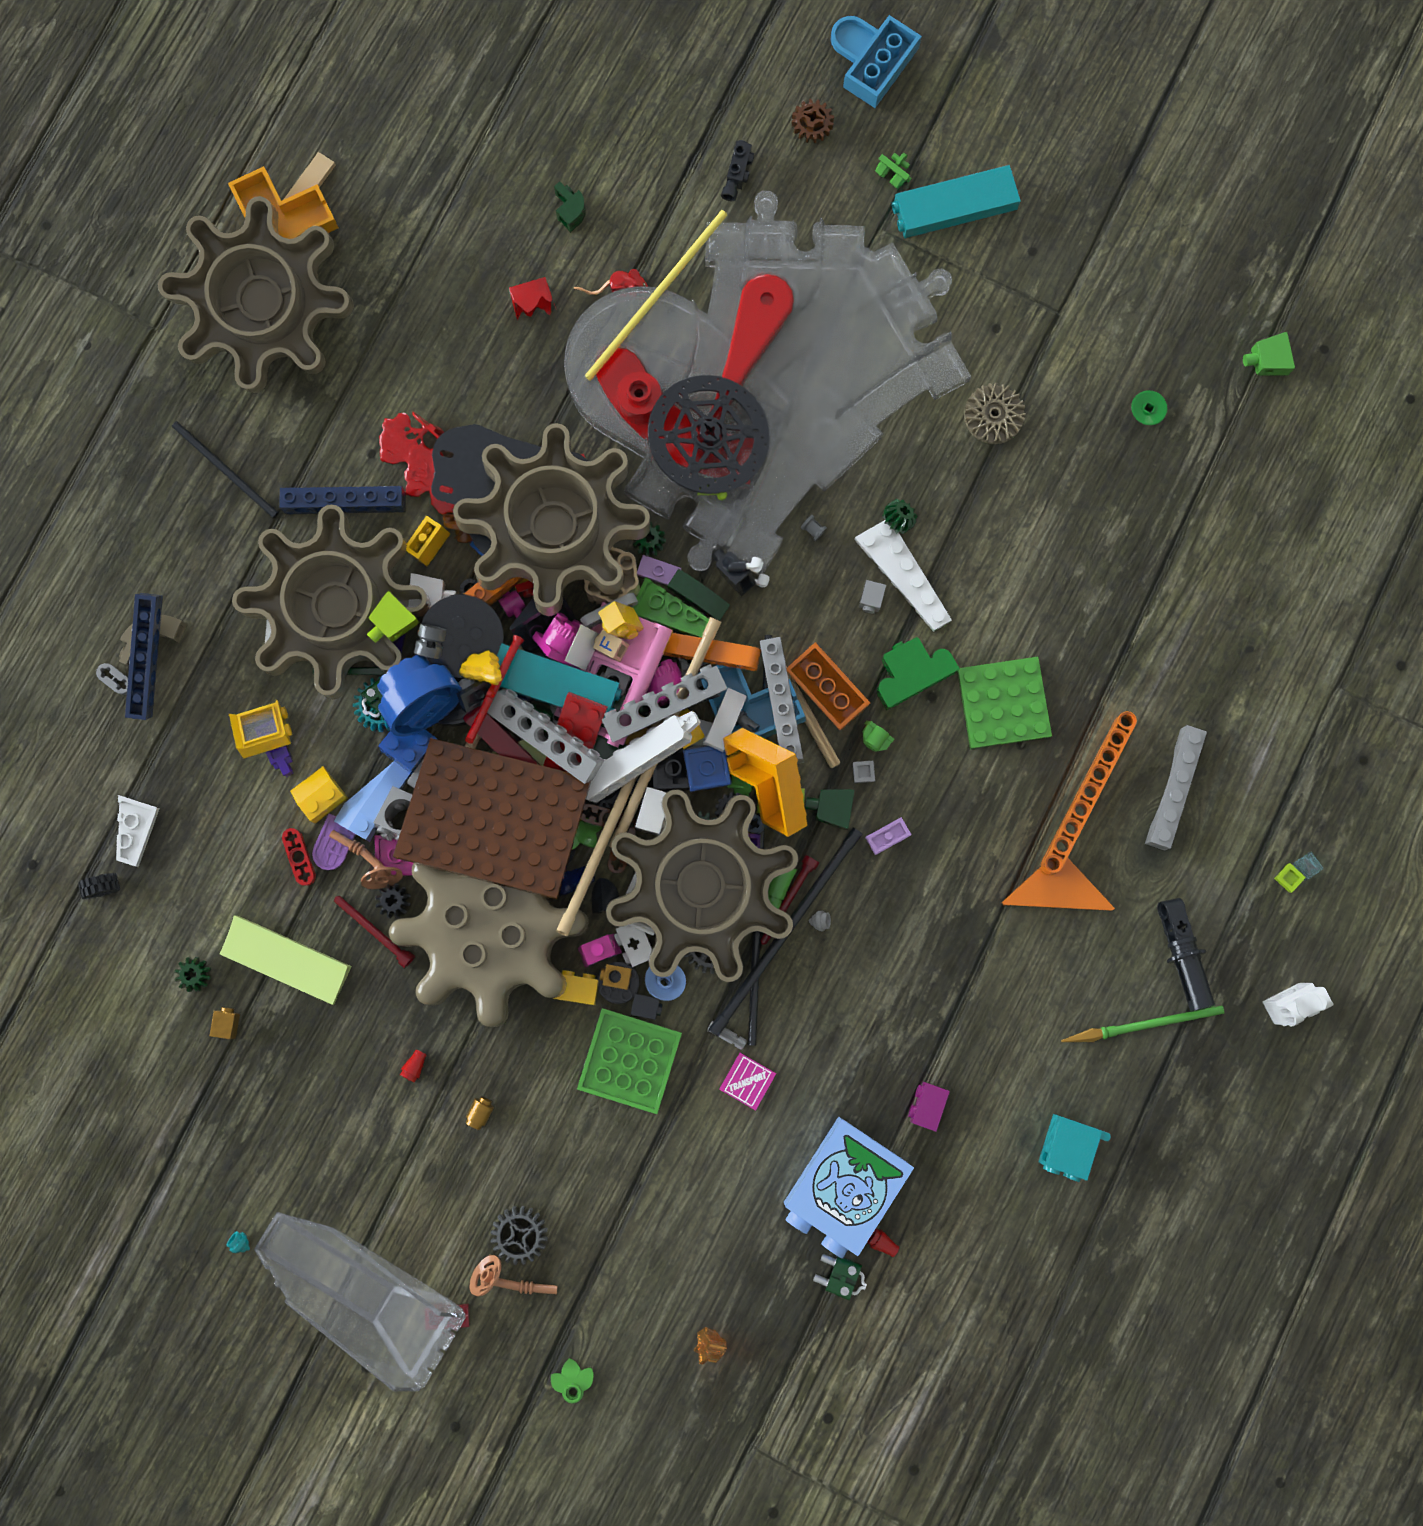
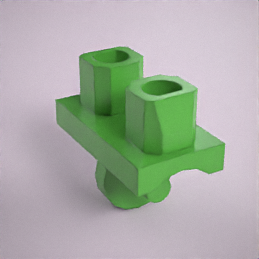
[875,153,912,189]

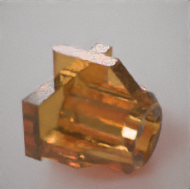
[694,1327,727,1364]

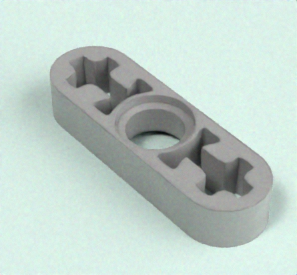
[580,593,638,629]

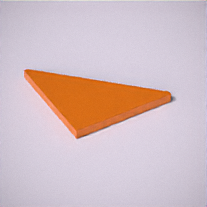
[1001,849,1115,911]

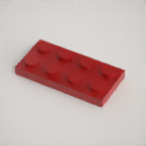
[543,692,608,772]

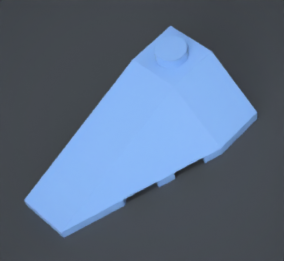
[334,762,411,842]

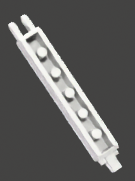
[586,711,701,803]

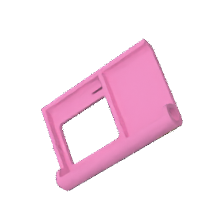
[554,602,673,747]

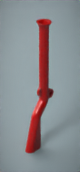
[465,635,524,744]

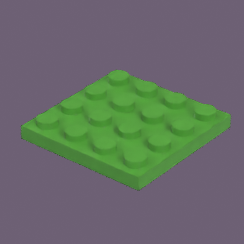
[957,657,1052,749]
[577,1008,682,1114]

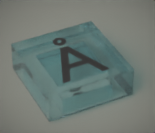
[1293,852,1324,880]

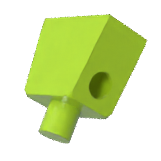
[367,591,420,643]

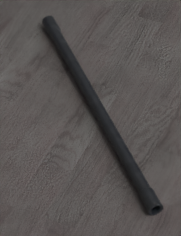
[708,827,863,1037]

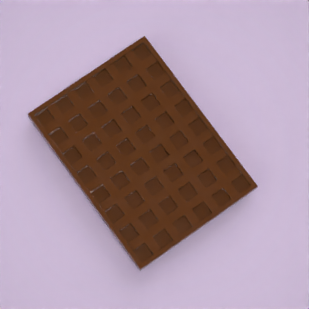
[393,738,591,899]

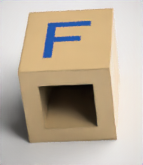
[593,629,630,662]

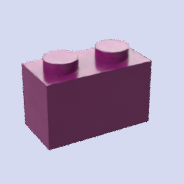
[908,1082,950,1132]

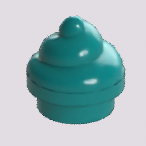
[227,1231,250,1253]

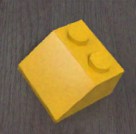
[290,766,348,823]

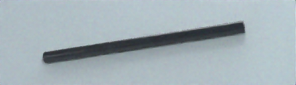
[172,421,279,519]

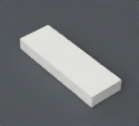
[704,688,747,752]

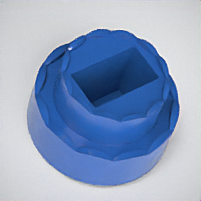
[377,655,463,736]

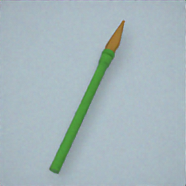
[1061,1006,1224,1042]

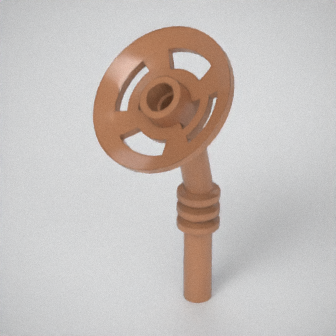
[329,830,403,889]
[470,1255,558,1297]

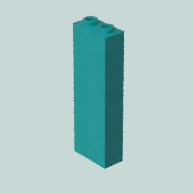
[892,165,1021,239]
[497,644,622,723]

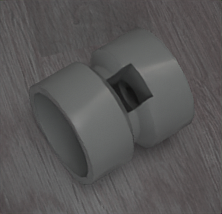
[414,624,447,659]

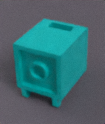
[1038,1114,1111,1182]

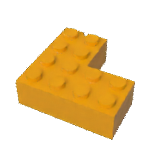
[228,166,339,239]
[723,728,807,837]

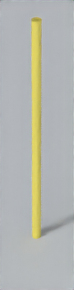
[585,210,727,381]

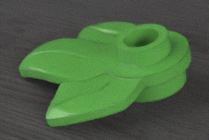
[572,817,602,849]
[551,1358,593,1403]

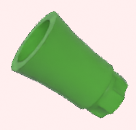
[768,869,797,909]

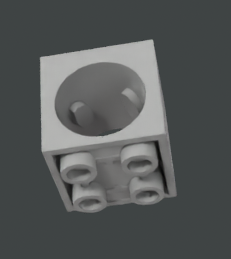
[373,786,412,841]

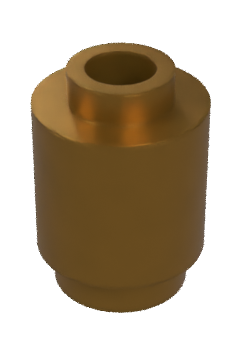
[465,1096,494,1130]

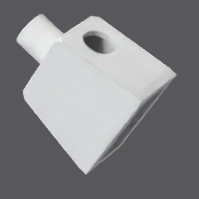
[408,573,456,607]

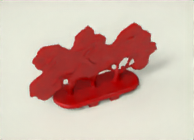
[379,412,455,515]

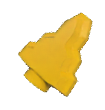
[459,650,502,685]

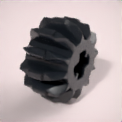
[375,884,411,919]

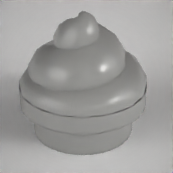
[808,911,831,931]

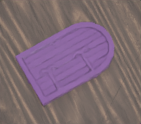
[312,814,356,870]

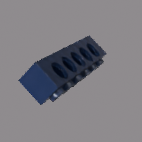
[279,486,406,514]
[125,593,163,720]

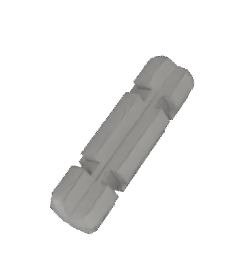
[708,1021,747,1049]

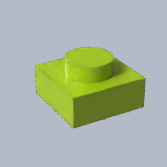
[1274,863,1306,893]

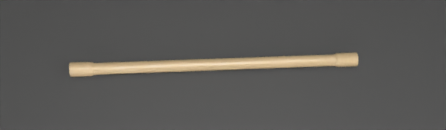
[608,617,721,848]
[556,719,664,936]

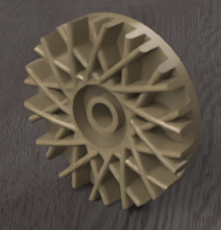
[964,383,1026,444]

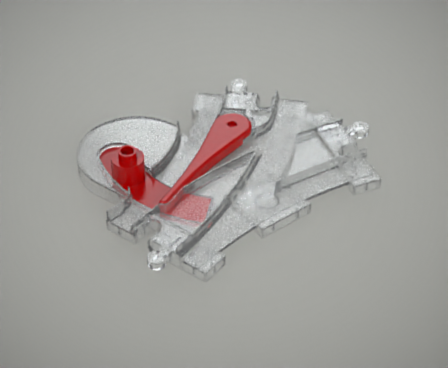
[564,190,971,574]

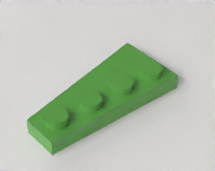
[632,577,709,638]

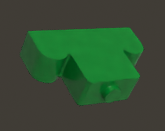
[877,637,960,711]

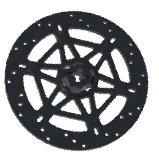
[648,375,770,494]

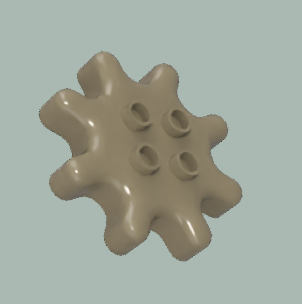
[158,196,354,393]
[453,423,650,616]
[232,504,431,700]
[606,790,798,982]
[389,863,589,1027]

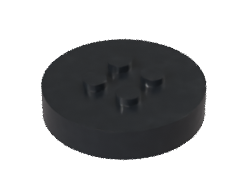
[419,594,503,678]

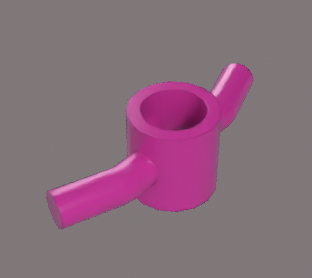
[498,590,526,618]

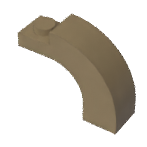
[119,615,187,666]

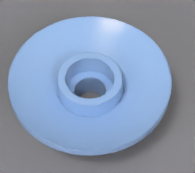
[645,966,686,1001]

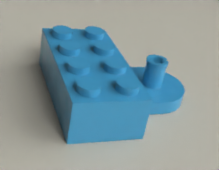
[831,15,922,108]

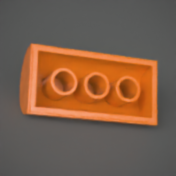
[787,642,870,730]

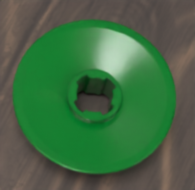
[1131,390,1167,425]

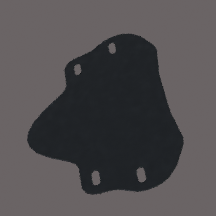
[431,424,588,554]

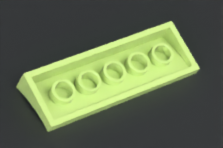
[220,915,352,1005]

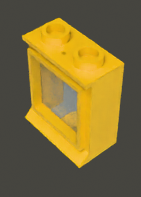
[229,700,292,759]

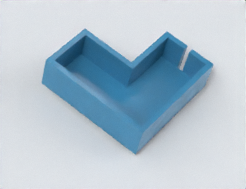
[698,665,806,738]

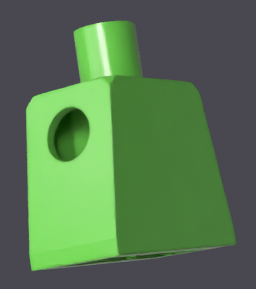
[1243,332,1295,375]

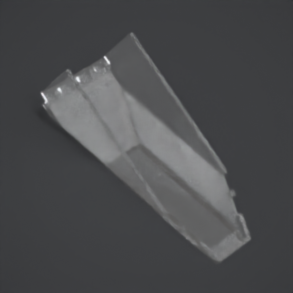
[254,1212,466,1391]

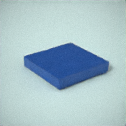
[683,746,731,792]

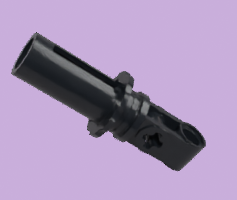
[1157,898,1215,1012]

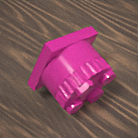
[533,613,583,670]
[646,659,689,707]

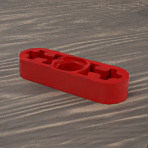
[282,828,316,886]

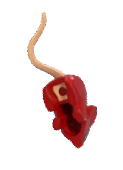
[574,269,649,295]

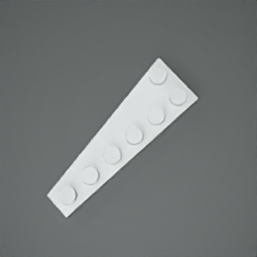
[855,520,952,632]

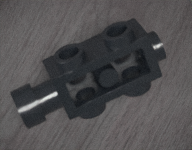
[721,140,755,201]

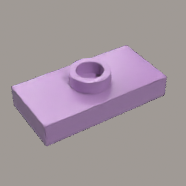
[637,555,681,586]
[865,817,911,855]

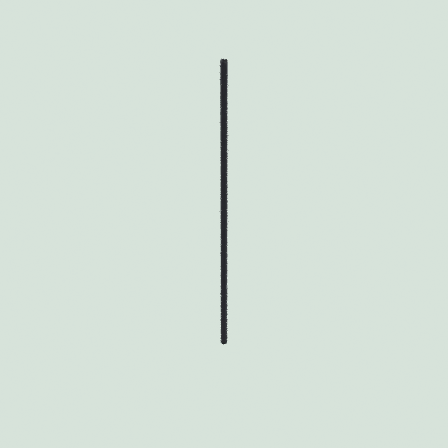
[748,635,772,1046]

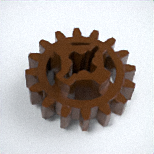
[791,99,834,143]

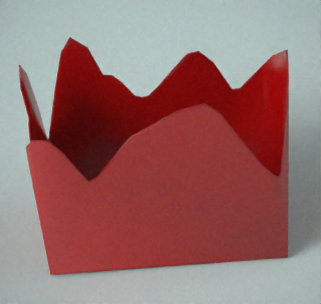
[509,277,557,321]

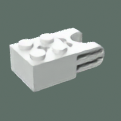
[1263,983,1333,1027]

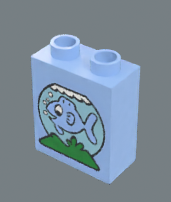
[784,1117,914,1258]

